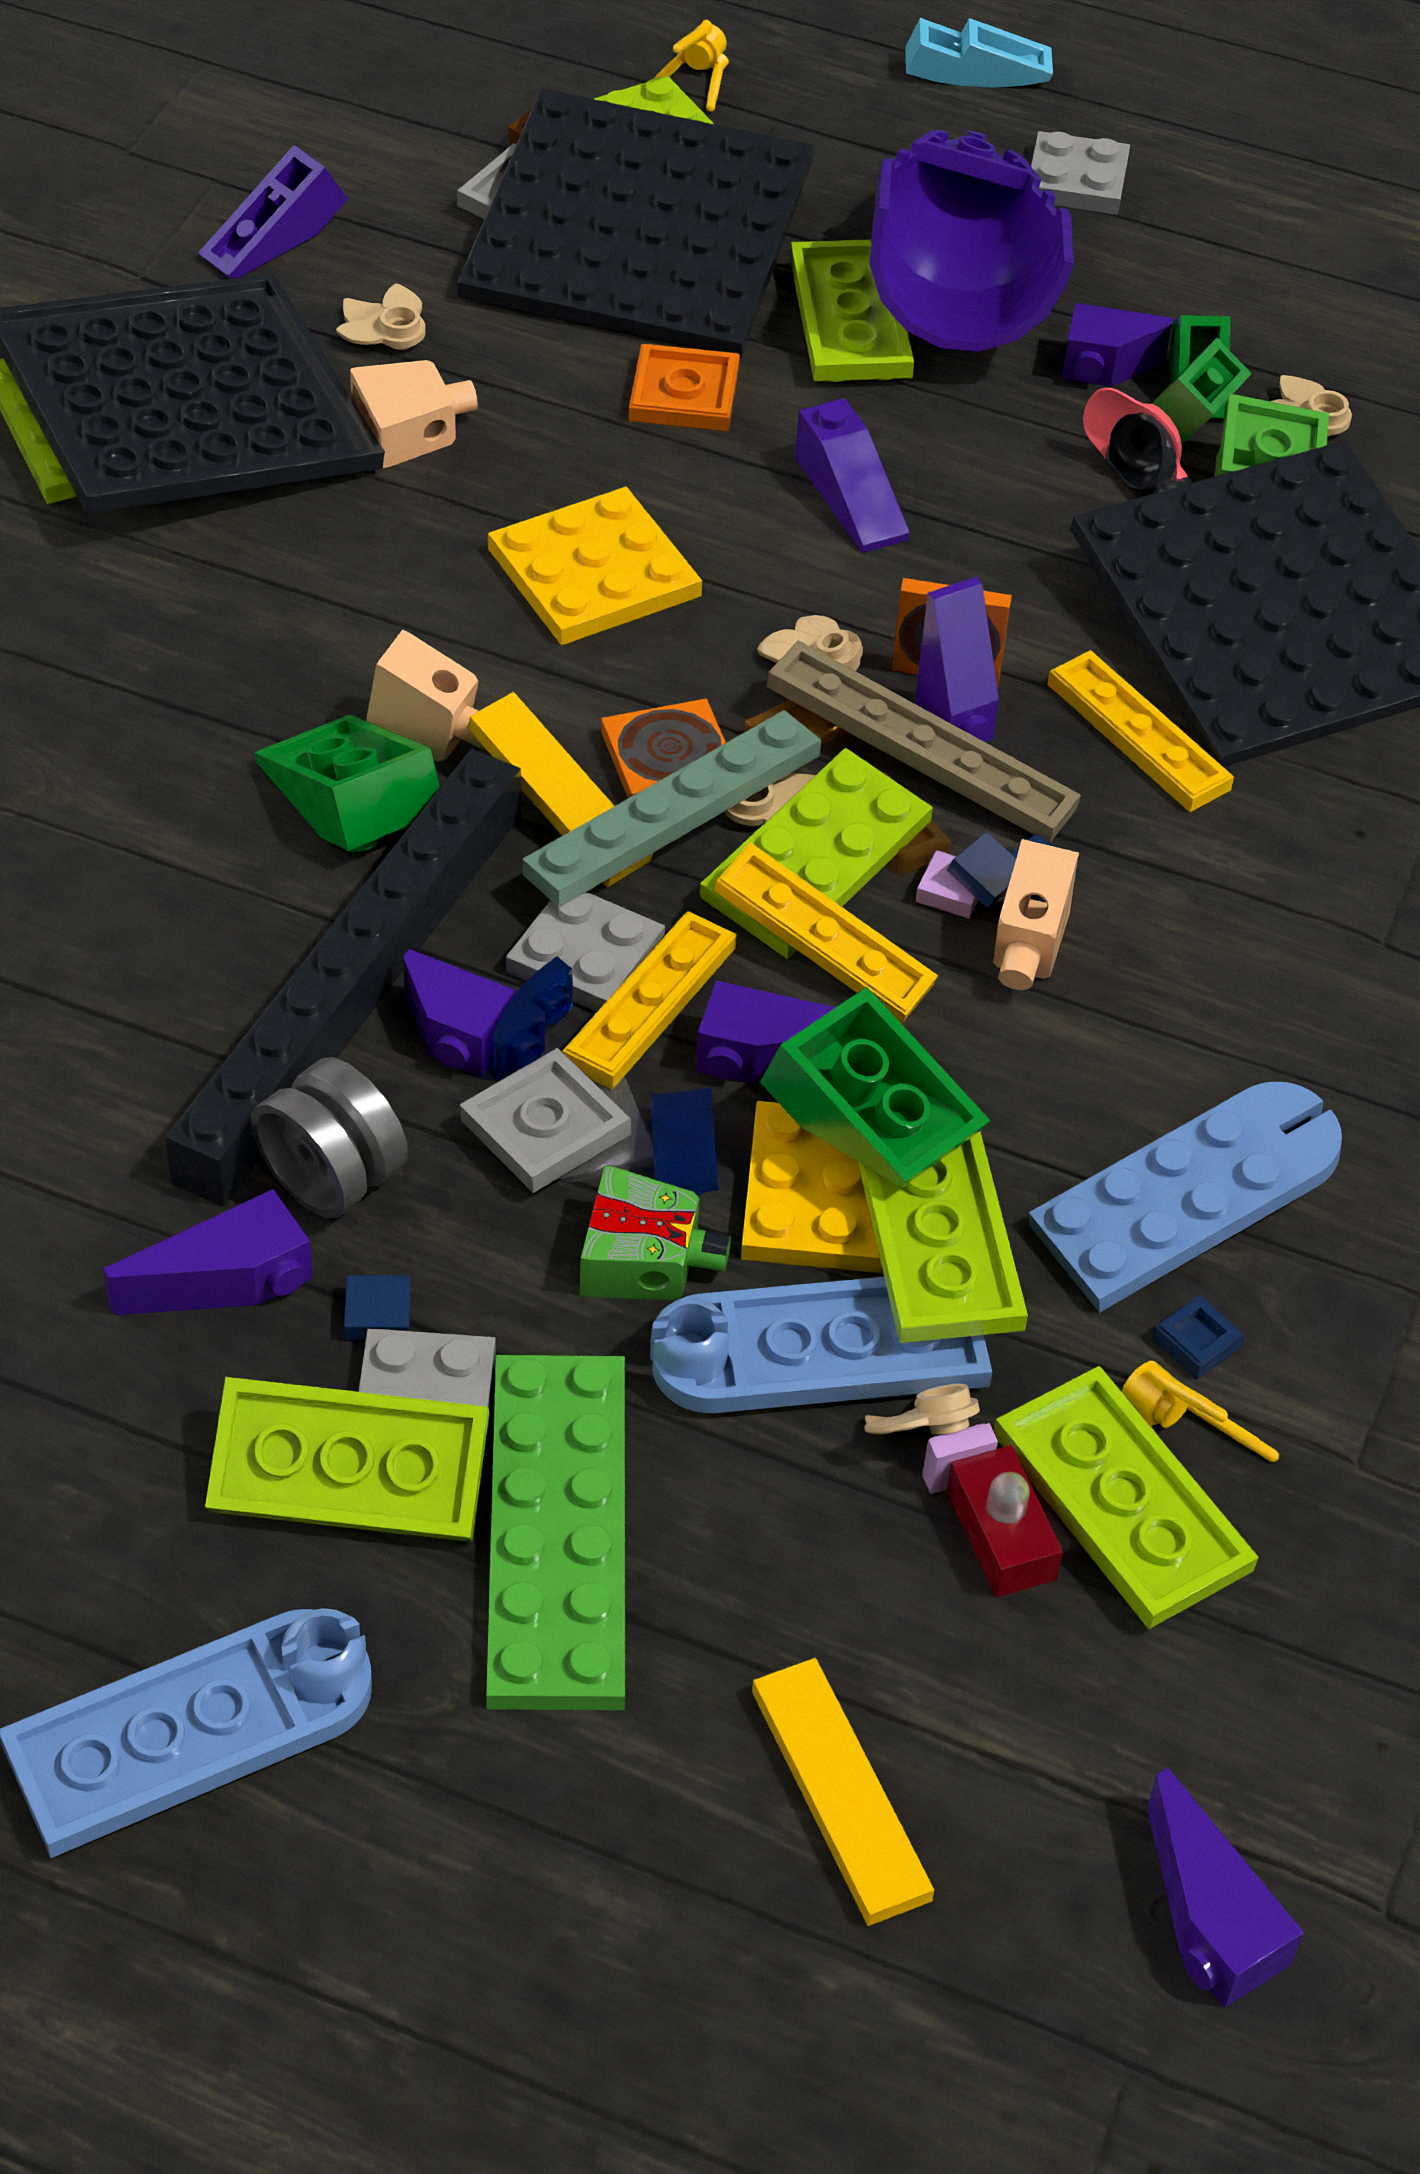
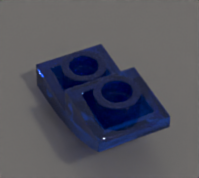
[493,956,573,1081]
[651,1088,719,1196]

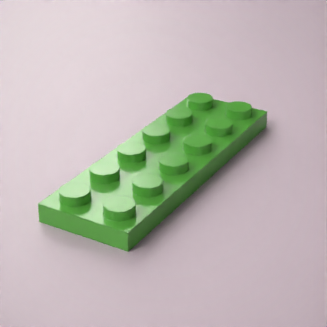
[487,1355,625,1710]

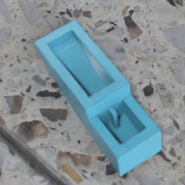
[905,18,1053,88]

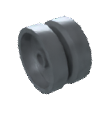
[250,1057,408,1218]

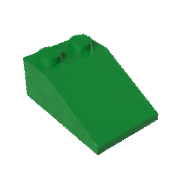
[254,715,440,852]
[760,987,991,1188]

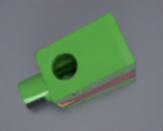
[580,1165,731,1300]

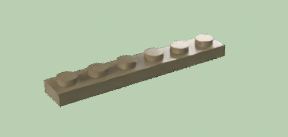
[766,640,1081,843]

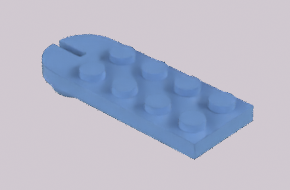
[1029,1082,1342,1313]
[650,1277,992,1413]
[0,1608,372,1858]

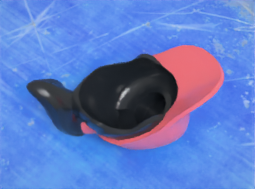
[1083,388,1192,494]

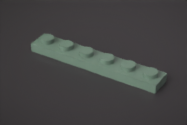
[522,710,821,907]

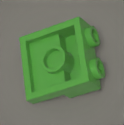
[1214,394,1329,477]

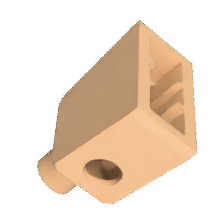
[350,360,478,469]
[366,630,486,762]
[993,839,1079,990]

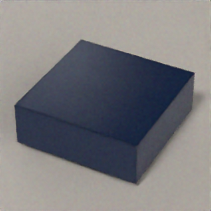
[947,832,1016,909]
[344,1275,411,1340]
[1152,1295,1245,1380]

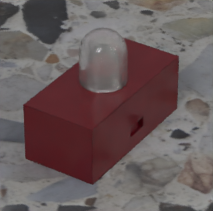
[946,1445,1063,1598]

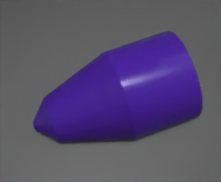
[869,130,1074,352]

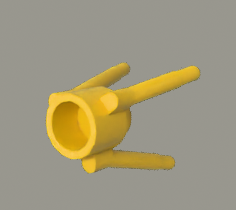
[653,20,729,112]
[1121,1361,1279,1462]

